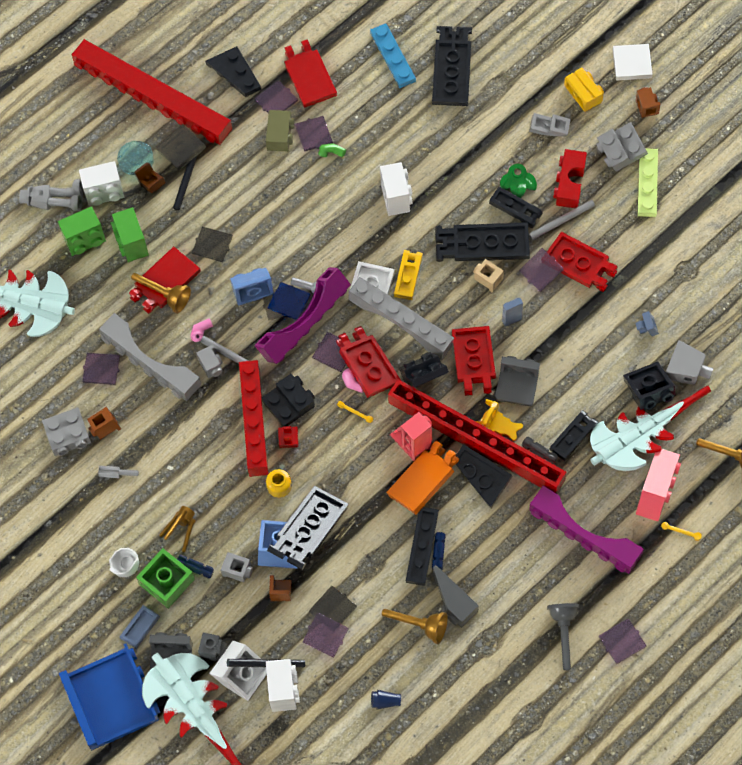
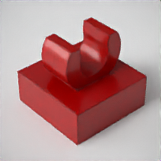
[278,426,299,448]

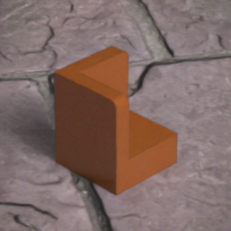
[269,575,292,601]

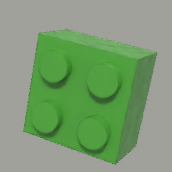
[58,206,106,256]
[110,207,149,262]
[136,548,195,609]

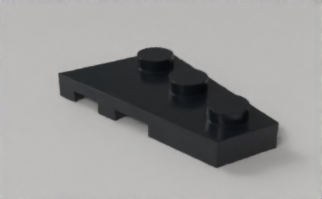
[205,46,261,97]
[456,444,513,508]

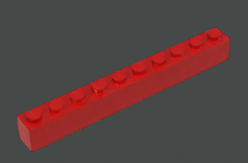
[71,39,232,145]
[388,379,567,494]

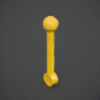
[337,401,373,423]
[661,522,702,541]

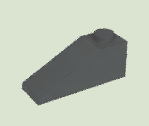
[433,565,479,628]

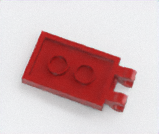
[284,39,337,108]
[541,231,618,292]
[129,246,201,314]
[336,326,401,398]
[452,326,496,396]

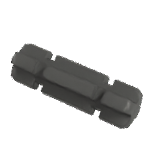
[522,437,558,464]

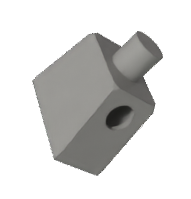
[666,340,713,385]

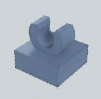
[635,311,659,336]

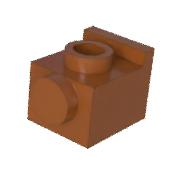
[635,87,661,118]
[87,406,121,440]

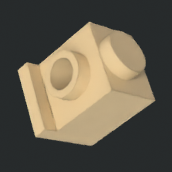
[473,259,504,293]

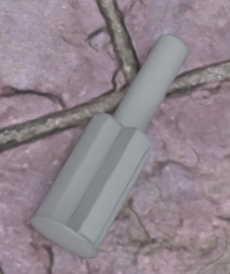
[98,466,139,478]

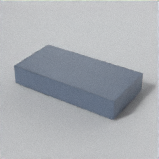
[502,298,523,327]
[119,605,160,649]

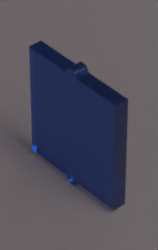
[268,282,310,320]

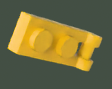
[394,250,423,300]

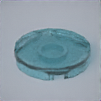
[117,141,154,175]

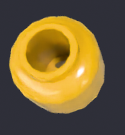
[266,469,292,498]

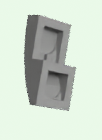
[529,113,570,136]

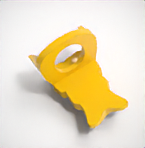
[475,399,523,441]

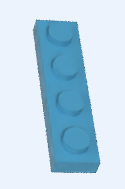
[370,23,416,88]

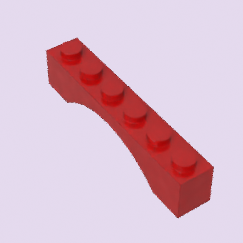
[239,360,269,477]

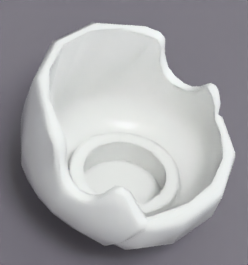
[109,548,139,577]

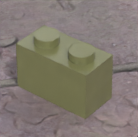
[266,110,295,152]

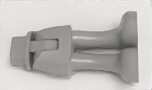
[19,179,83,212]

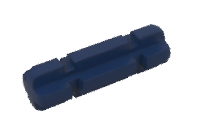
[432,532,446,570]
[177,555,214,579]

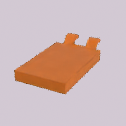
[386,441,459,515]

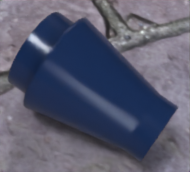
[371,689,401,710]

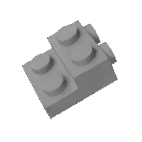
[596,122,648,172]
[42,407,91,456]

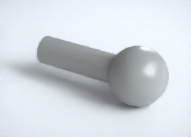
[290,277,316,294]

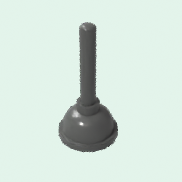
[547,603,579,671]

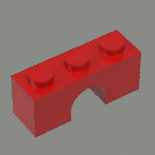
[553,149,587,208]

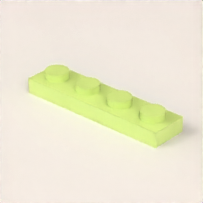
[637,148,658,217]

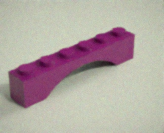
[254,267,351,364]
[529,486,644,574]

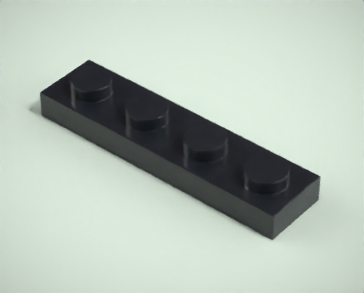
[405,507,439,586]

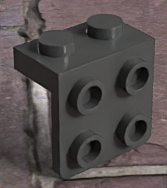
[495,356,540,406]
[149,632,193,670]

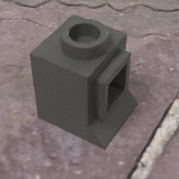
[198,632,227,662]

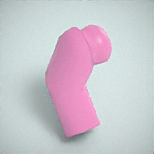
[190,318,213,342]
[342,368,363,393]

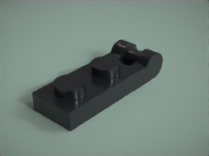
[489,187,543,228]
[549,410,598,461]

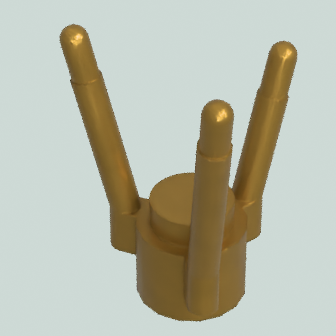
[159,506,196,553]

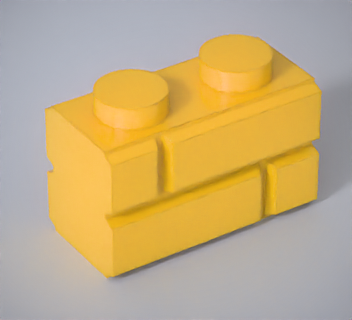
[564,68,604,112]

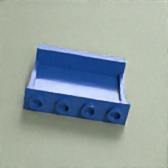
[59,644,160,751]

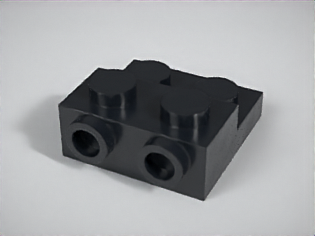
[399,352,449,388]
[623,361,676,410]
[262,373,315,427]

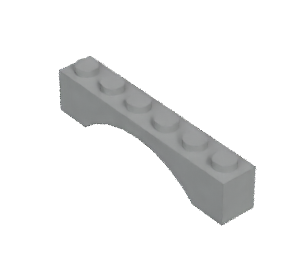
[348,277,454,360]
[99,313,201,401]

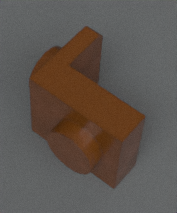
[134,162,166,193]

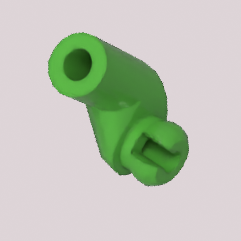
[318,143,346,157]

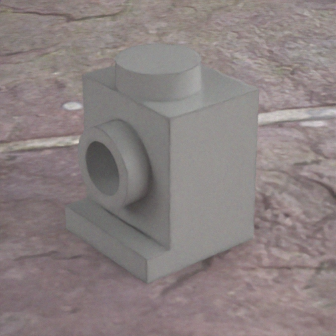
[196,344,223,379]
[221,552,253,582]

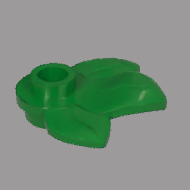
[500,163,537,198]

